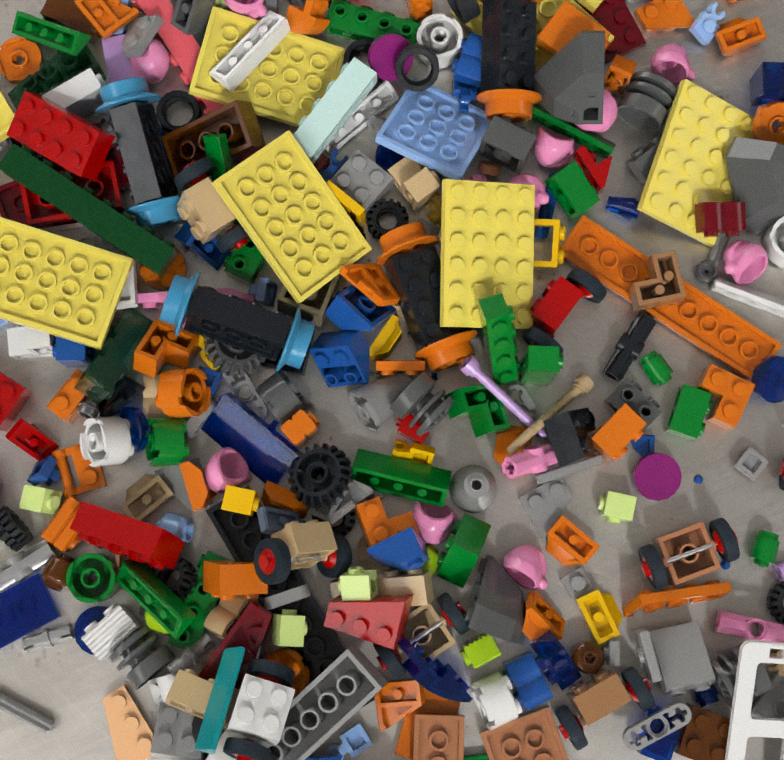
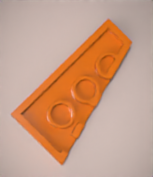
[622,580,732,618]

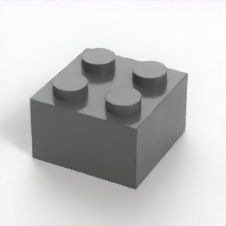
[479,115,537,175]

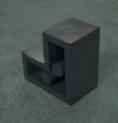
[543,407,596,467]

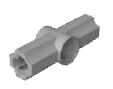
[0,539,58,592]

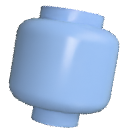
[156,513,194,545]

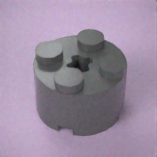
[255,369,311,425]

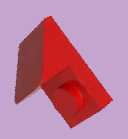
[573,145,612,195]
[5,418,59,461]

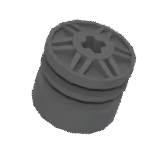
[617,71,677,132]
[390,371,455,437]
[108,625,176,691]
[710,643,772,708]

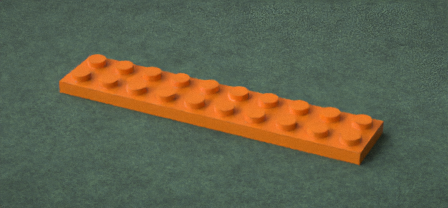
[561,215,782,384]

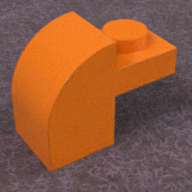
[285,0,330,35]

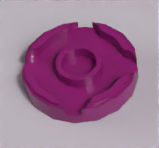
[367,33,414,81]
[632,452,682,501]

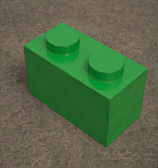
[544,161,600,220]
[665,384,713,441]

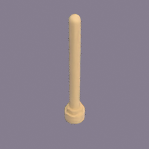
[507,373,594,455]

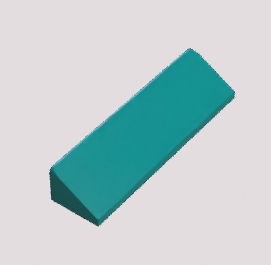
[195,647,246,755]

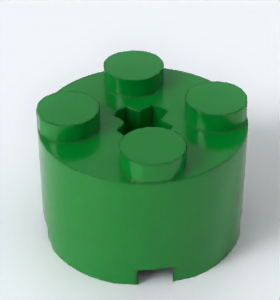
[145,417,189,467]
[66,553,120,603]

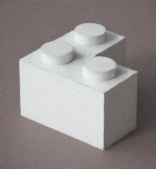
[7,324,56,360]

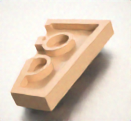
[103,684,154,760]

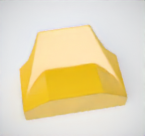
[369,314,402,362]
[575,589,623,645]

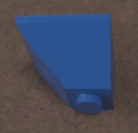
[324,285,396,331]
[367,527,429,571]

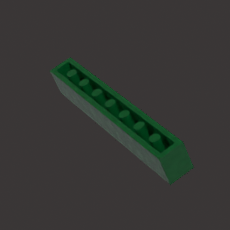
[0,144,178,278]

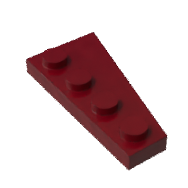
[199,599,273,689]

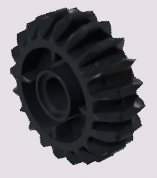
[287,443,353,509]

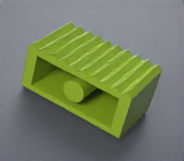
[459,633,501,669]

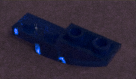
[397,636,473,702]

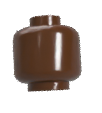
[41,554,75,592]
[571,640,605,674]

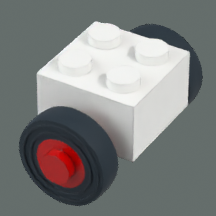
[223,659,295,760]

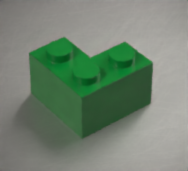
[443,381,510,438]
[436,513,491,588]

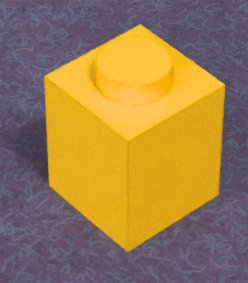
[221,485,261,516]

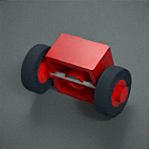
[523,268,607,353]

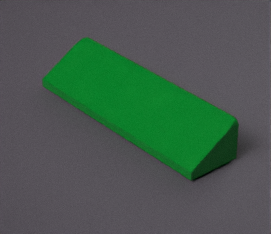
[12,11,91,56]
[531,103,616,159]
[203,133,240,226]
[117,559,196,639]

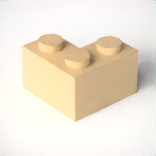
[387,157,440,212]

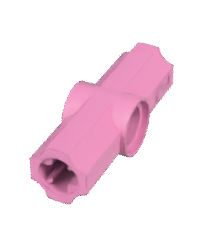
[501,442,558,478]
[714,610,784,643]

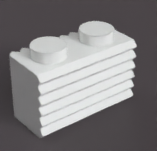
[81,604,142,661]

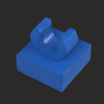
[27,456,61,486]

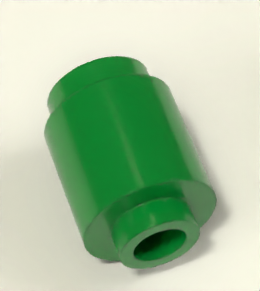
[639,350,674,386]
[750,530,780,568]

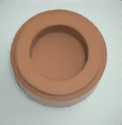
[477,160,501,176]

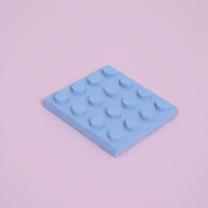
[375,77,491,180]

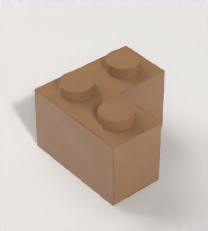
[628,250,686,312]

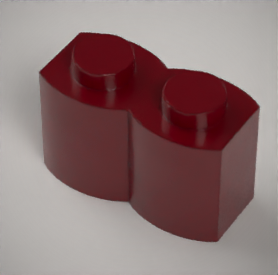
[695,202,746,238]

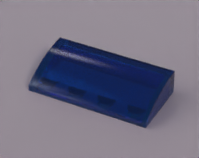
[201,392,303,485]

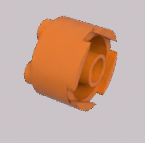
[155,367,211,418]

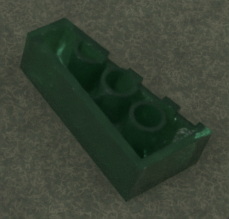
[8,44,107,110]
[74,308,153,404]

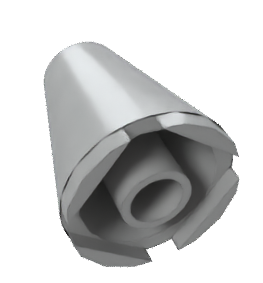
[348,371,414,432]
[449,465,497,513]

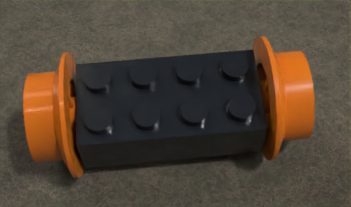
[476,0,543,123]
[376,222,477,373]

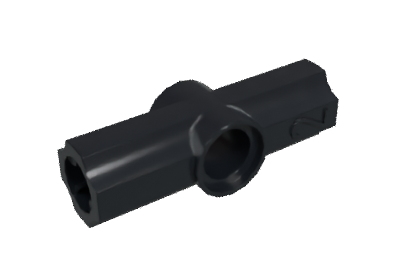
[602,312,657,382]

